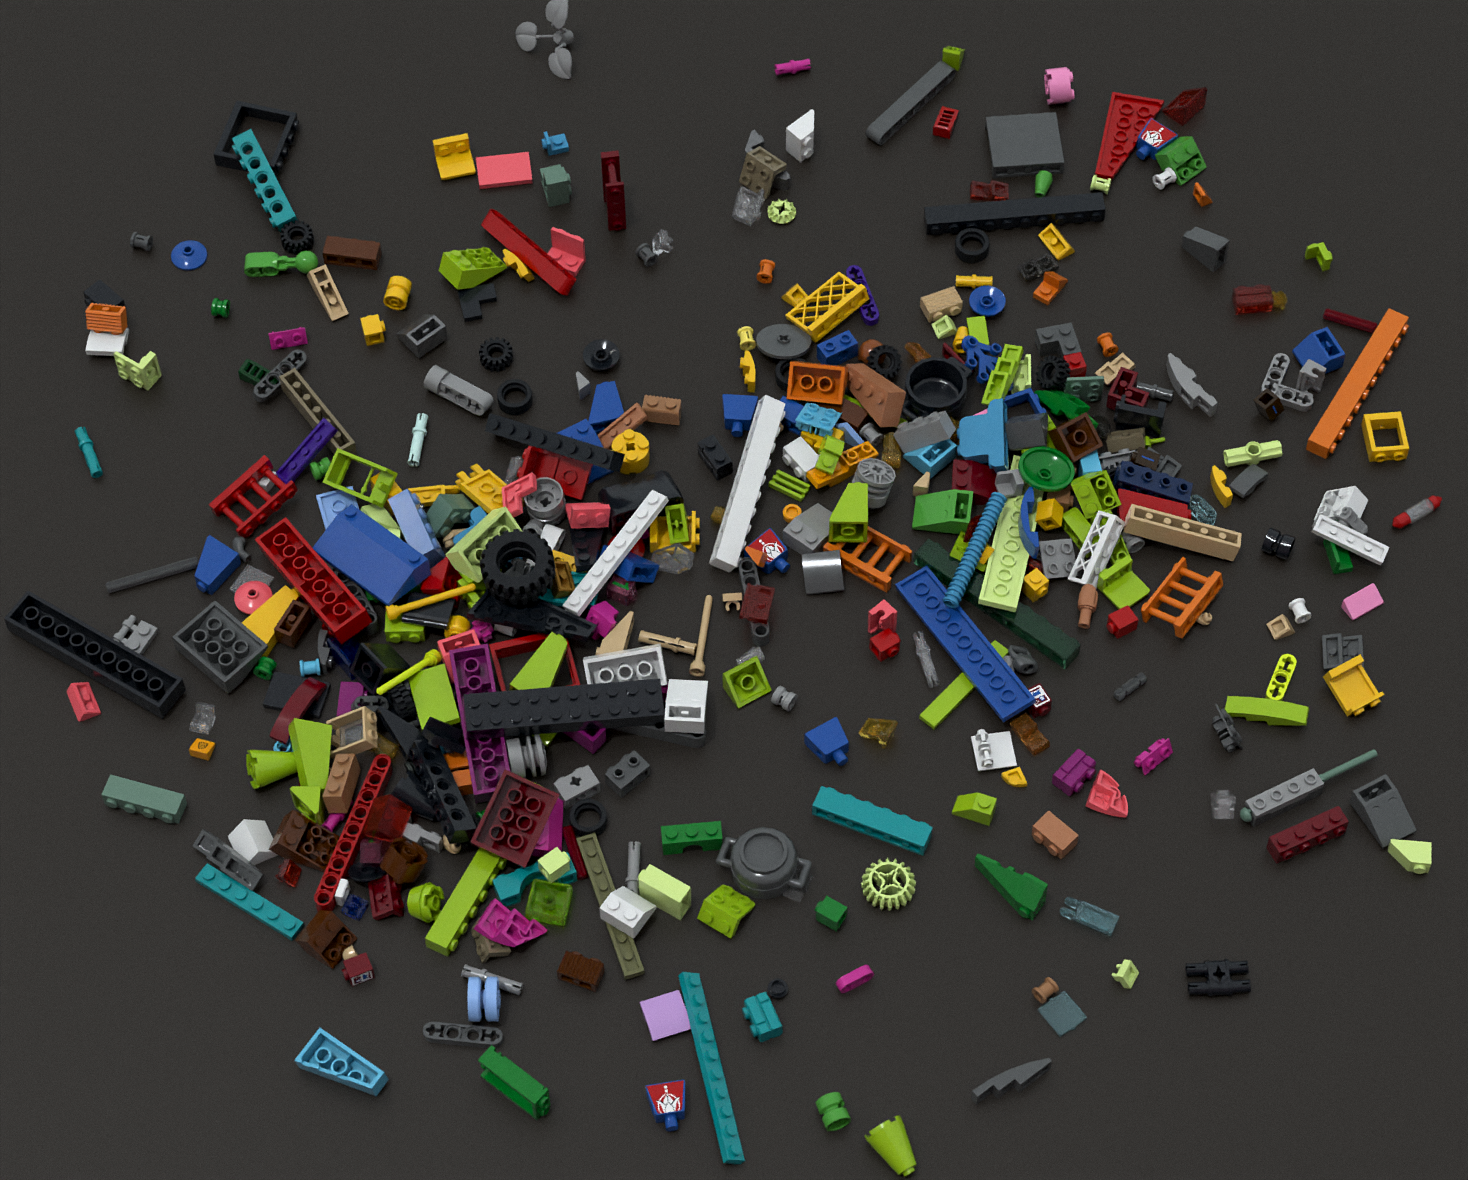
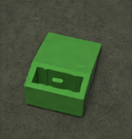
[912,489,973,534]

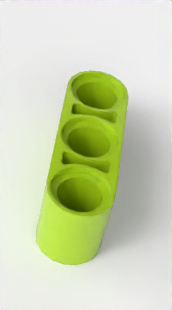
[1062,507,1100,558]

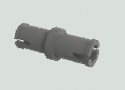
[1136,381,1174,402]

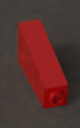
[1116,489,1191,529]

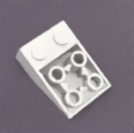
[664,679,708,734]

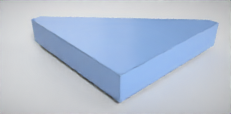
[834,422,864,447]

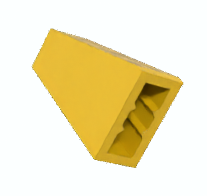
[242,585,300,657]

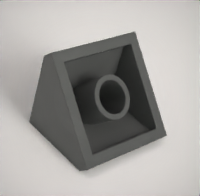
[1005,413,1048,451]

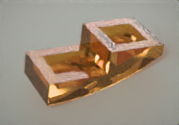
[1010,713,1050,756]

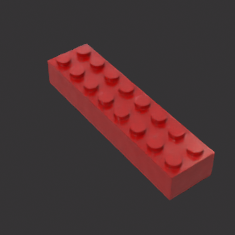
[255,517,372,645]

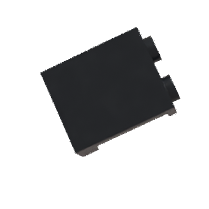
[1113,394,1167,438]

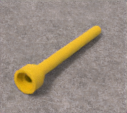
[385,583,476,621]

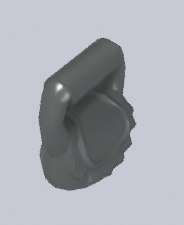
[1008,645,1038,674]

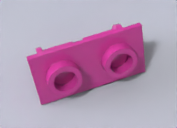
[268,327,308,350]
[1134,738,1173,775]

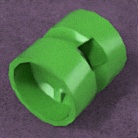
[816,1092,851,1131]

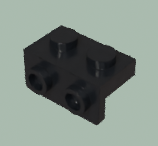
[421,717,466,754]

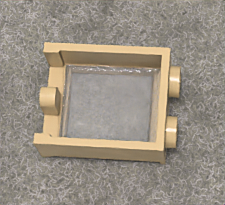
[326,706,378,759]

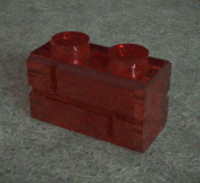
[1232,284,1274,315]

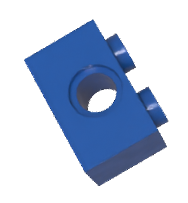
[817,330,858,365]

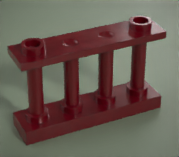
[600,150,626,231]

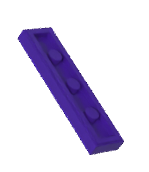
[276,418,338,484]

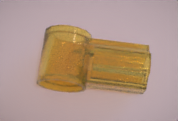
[882,432,901,469]
[360,729,399,760]

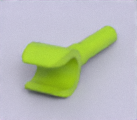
[1145,436,1165,449]

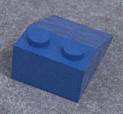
[558,419,614,485]

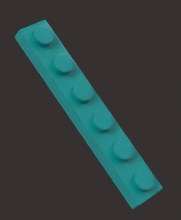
[195,863,304,941]

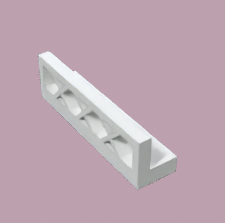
[1068,510,1125,588]
[1311,514,1389,566]

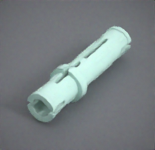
[407,413,429,467]

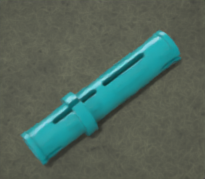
[75,427,103,478]

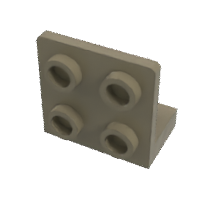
[739,146,787,199]

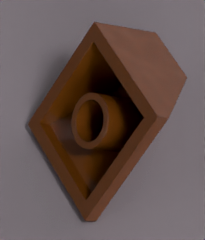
[1047,412,1103,462]

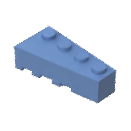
[388,489,446,569]

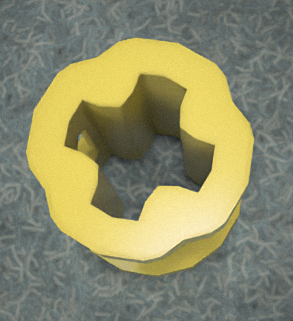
[737,326,756,351]

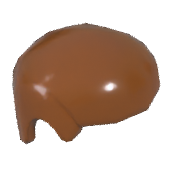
[858,339,886,365]

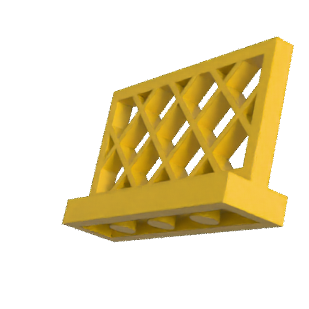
[785,272,869,343]

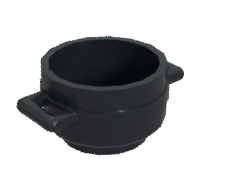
[901,357,972,421]

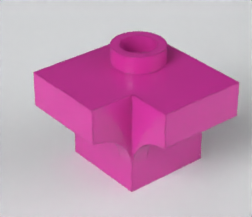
[585,601,619,640]

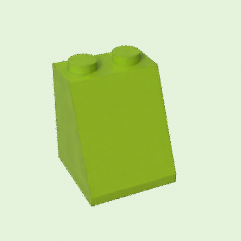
[829,482,868,542]

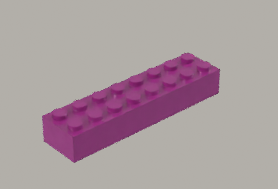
[449,644,510,803]

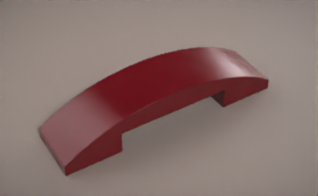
[269,677,327,745]

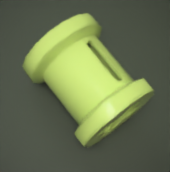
[1090,175,1112,194]

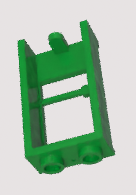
[478,1045,551,1120]

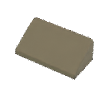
[1106,428,1146,453]

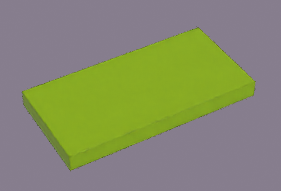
[408,664,461,731]

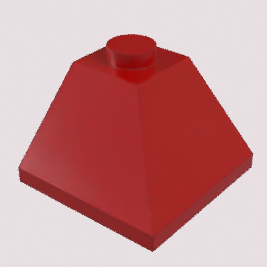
[421,557,462,610]

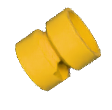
[383,276,412,310]

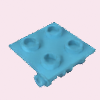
[795,403,842,437]

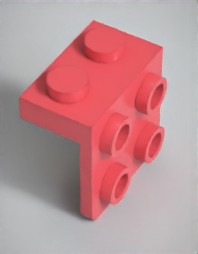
[565,502,611,529]

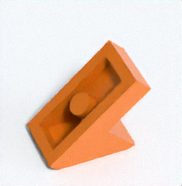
[1033,271,1068,306]

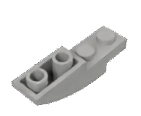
[1166,353,1218,417]
[374,800,444,853]

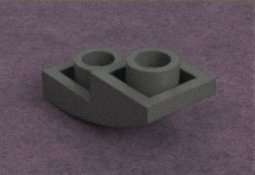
[1229,464,1268,498]
[318,629,334,674]

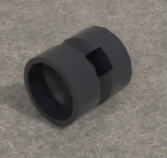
[1261,528,1296,560]

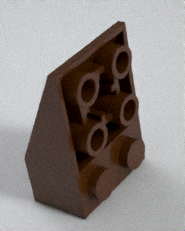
[269,810,340,872]

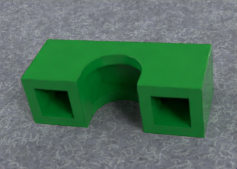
[661,821,723,855]

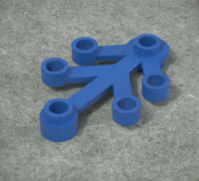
[962,335,1013,394]

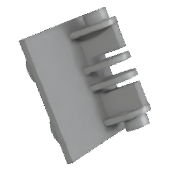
[1037,538,1078,579]

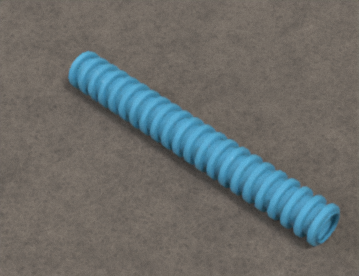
[942,492,1007,608]

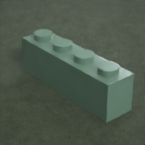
[101,774,187,824]

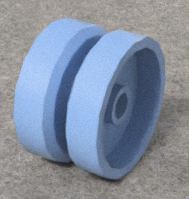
[468,977,501,1022]

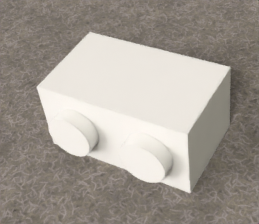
[782,436,819,483]

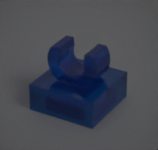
[341,894,369,921]

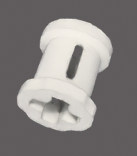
[1153,167,1177,190]
[1288,598,1312,624]

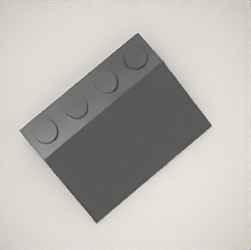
[172,601,268,694]

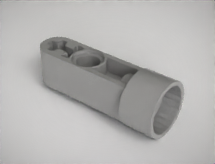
[424,365,494,415]

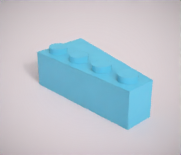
[294,1028,389,1096]

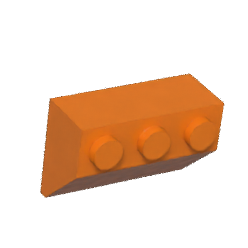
[787,361,848,405]

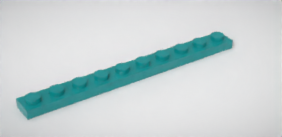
[678,972,745,1164]

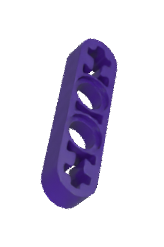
[846,265,879,326]

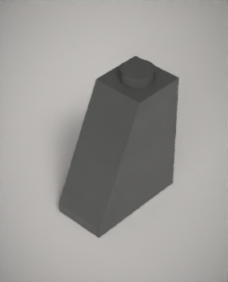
[1182,227,1230,272]

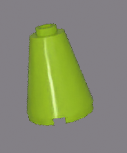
[246,750,297,789]
[864,1115,917,1177]

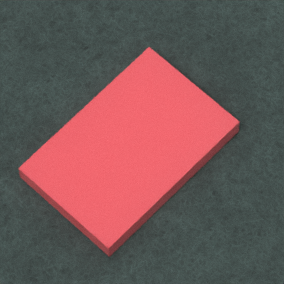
[476,152,533,189]

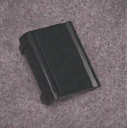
[402,591,457,630]

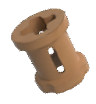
[1032,977,1059,1004]

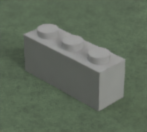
[893,411,956,453]

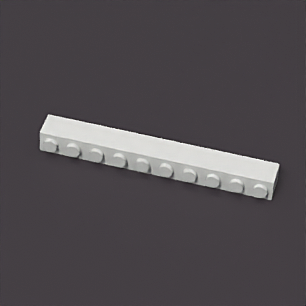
[709,395,785,572]

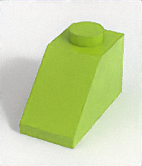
[952,792,997,826]

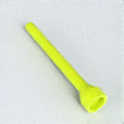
[376,649,442,695]

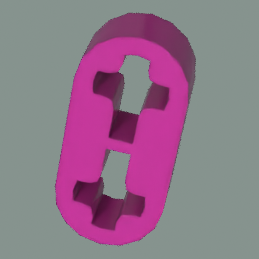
[836,965,874,993]

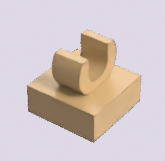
[722,592,742,611]

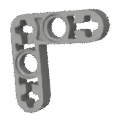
[1260,353,1314,412]

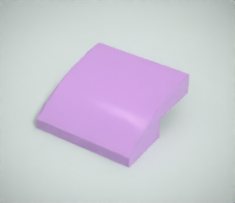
[639,990,691,1041]

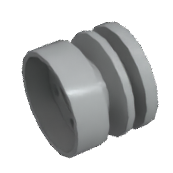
[851,458,896,508]
[524,477,566,526]
[506,734,547,778]

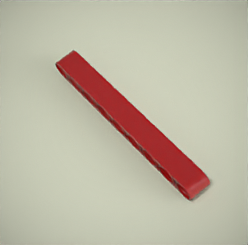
[314,754,393,912]

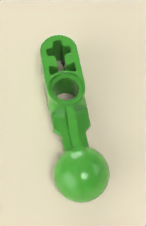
[244,251,318,277]

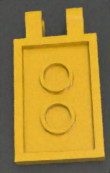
[455,464,526,514]

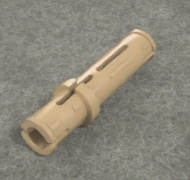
[638,630,697,656]

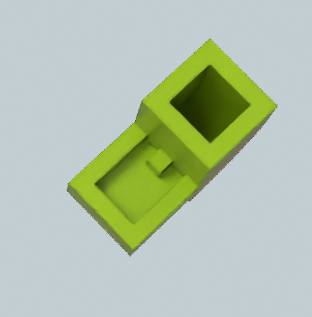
[814,434,845,475]

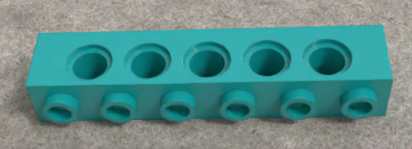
[232,129,299,232]

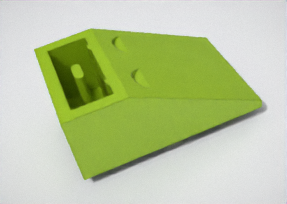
[439,247,507,290]

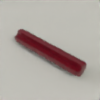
[1323,308,1377,333]
[562,825,588,880]

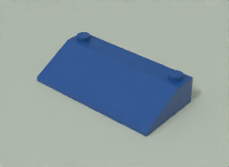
[313,504,431,606]

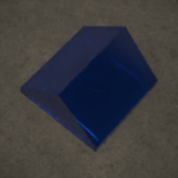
[327,637,360,680]

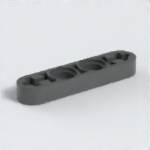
[252,349,307,402]
[423,1022,503,1048]

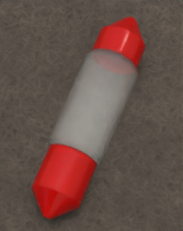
[1392,495,1442,529]

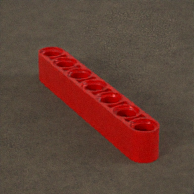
[481,209,577,296]

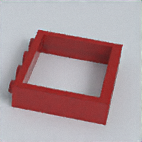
[489,633,580,691]

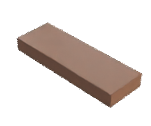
[597,403,648,450]

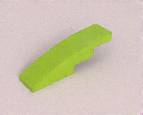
[981,344,1024,406]
[1225,696,1309,726]

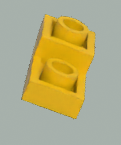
[502,249,535,282]
[740,350,755,393]
[1210,465,1233,508]

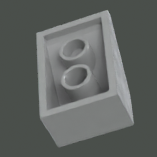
[783,503,832,555]

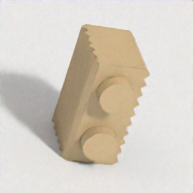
[920,286,963,323]

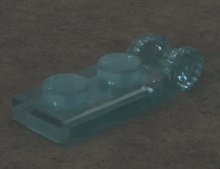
[1059,897,1119,936]

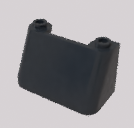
[598,470,684,536]

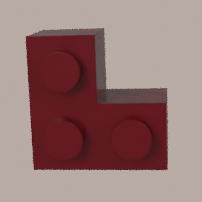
[1106,367,1149,410]

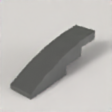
[193,829,264,891]
[971,1058,1052,1105]

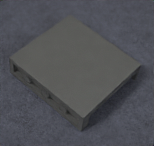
[985,112,1064,178]

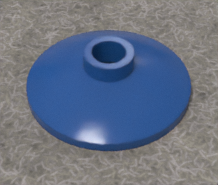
[171,240,207,271]
[969,286,1006,316]

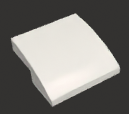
[85,328,129,356]

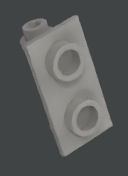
[1099,448,1136,470]
[1334,507,1368,535]

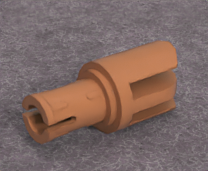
[1077,584,1098,629]

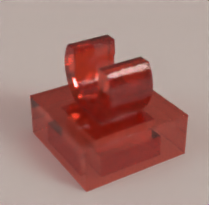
[275,859,302,887]

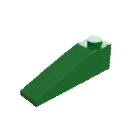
[974,853,1048,920]

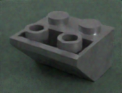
[396,314,447,358]

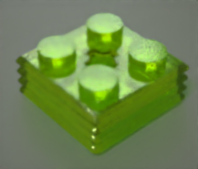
[525,879,573,926]

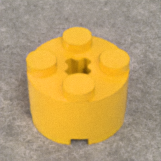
[612,429,650,474]

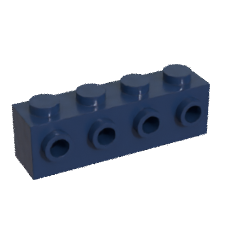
[1113,460,1193,505]

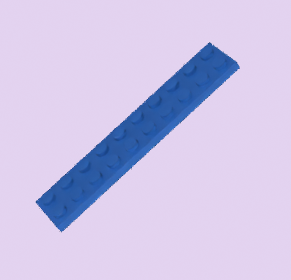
[895,566,1036,722]

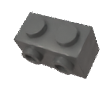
[605,750,651,798]

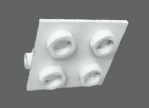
[971,729,1017,771]

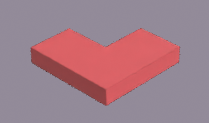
[501,473,537,518]

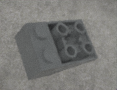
[1349,774,1417,849]

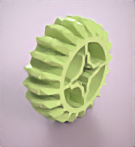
[861,857,916,912]

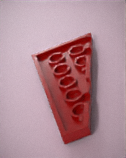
[1095,92,1165,181]

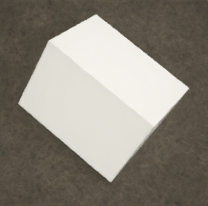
[228,819,277,865]

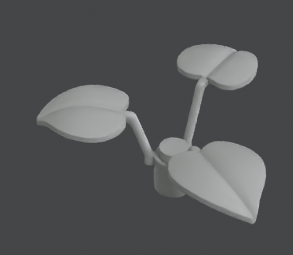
[515,0,574,79]

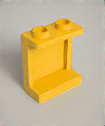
[650,511,700,553]
[1323,654,1384,717]

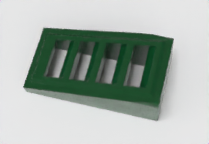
[238,359,278,390]

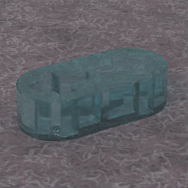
[1187,495,1217,525]

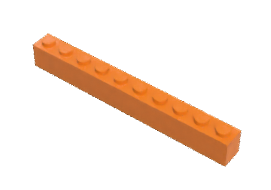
[1306,308,1409,459]

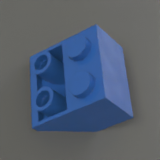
[1292,327,1345,374]

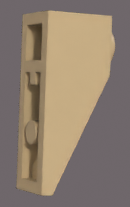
[307,264,349,321]
[595,611,634,655]

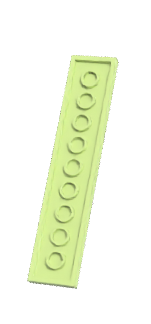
[978,455,1044,612]

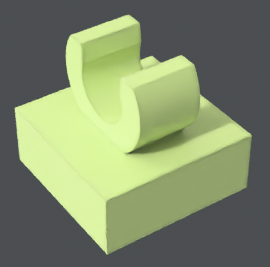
[1112,959,1139,989]

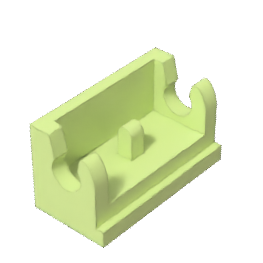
[1011,354,1031,394]

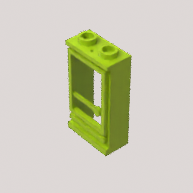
[322,448,398,508]

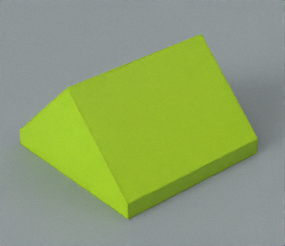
[723,656,772,708]
[290,786,326,825]

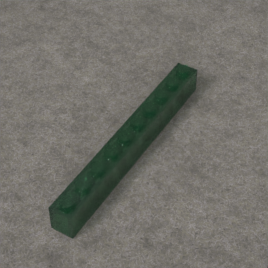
[914,539,1081,669]

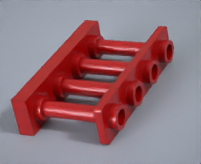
[209,455,298,538]

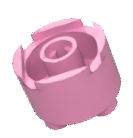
[1044,67,1075,105]

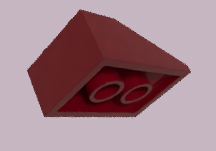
[951,459,997,505]

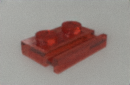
[739,583,775,624]

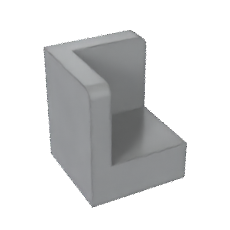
[995,469,1024,497]

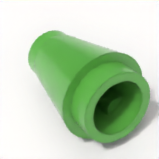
[1034,170,1053,198]

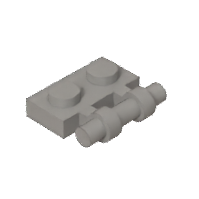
[112,615,159,655]

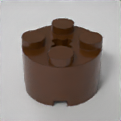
[380,838,428,884]

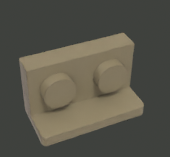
[471,918,511,962]

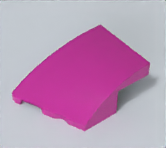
[474,898,548,947]

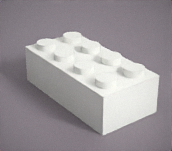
[583,644,668,686]

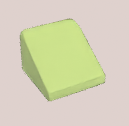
[931,315,957,339]

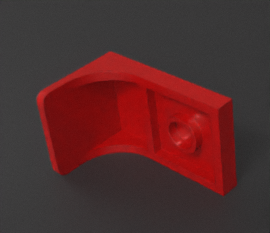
[517,446,593,500]

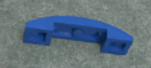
[1018,487,1039,559]

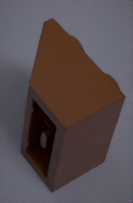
[295,910,357,969]

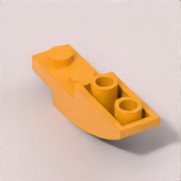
[806,441,879,489]

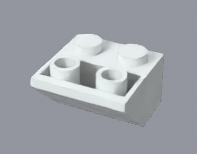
[1314,486,1368,522]

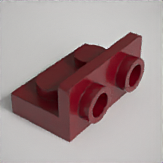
[368,874,404,920]

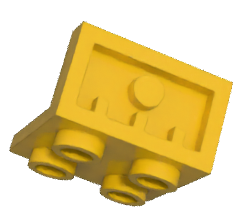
[433,133,476,180]

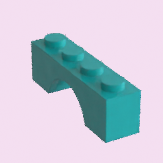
[492,852,577,907]

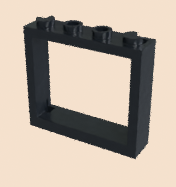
[213,101,300,177]

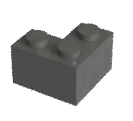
[1035,322,1082,359]

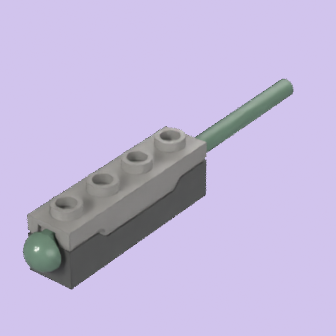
[1240,749,1378,827]

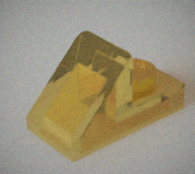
[859,718,898,749]

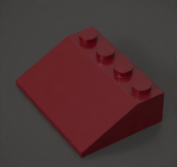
[470,769,560,868]

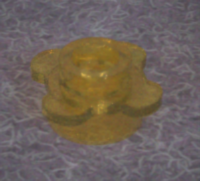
[1270,290,1288,310]

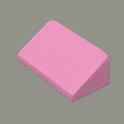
[1341,583,1384,621]

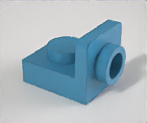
[541,131,569,156]

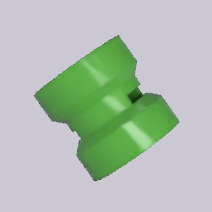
[309,457,331,481]

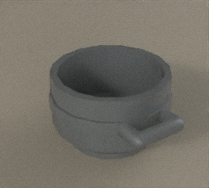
[716,827,812,900]

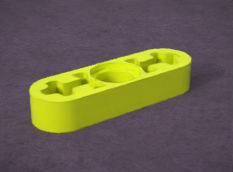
[1265,654,1297,701]

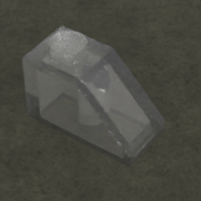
[651,542,695,574]

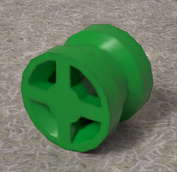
[211,298,230,318]
[253,656,277,680]

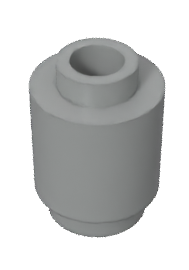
[523,519,544,536]

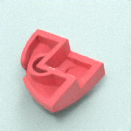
[1085,769,1128,818]

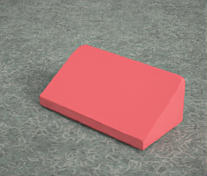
[67,682,101,722]

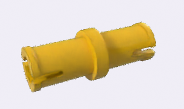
[956,274,993,289]

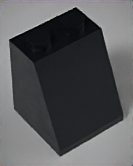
[350,642,411,696]

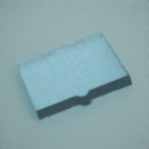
[1038,991,1087,1037]

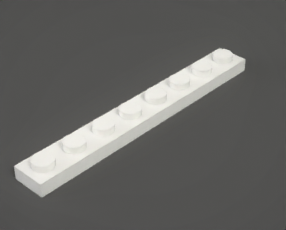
[562,490,669,616]

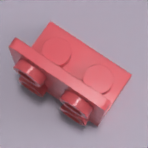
[547,227,586,277]

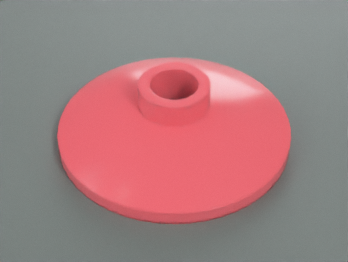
[234,581,273,615]

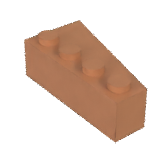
[846,364,906,427]

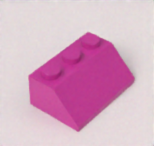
[531,798,564,857]

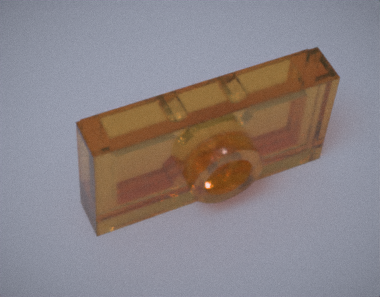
[904,342,932,363]

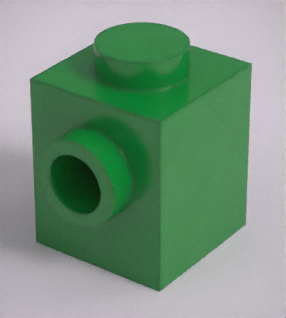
[815,896,848,932]

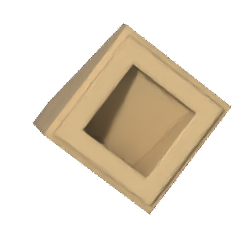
[913,472,930,496]
[1266,614,1295,640]

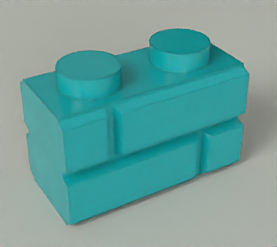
[742,992,783,1042]

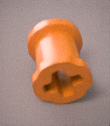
[756,259,775,284]
[1097,332,1119,357]

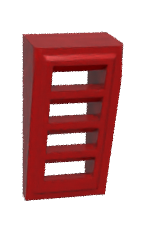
[933,106,959,139]

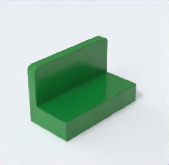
[1323,539,1353,574]

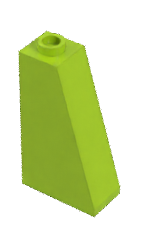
[509,632,568,691]
[288,718,332,793]

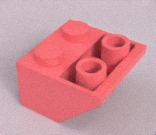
[437,629,480,684]

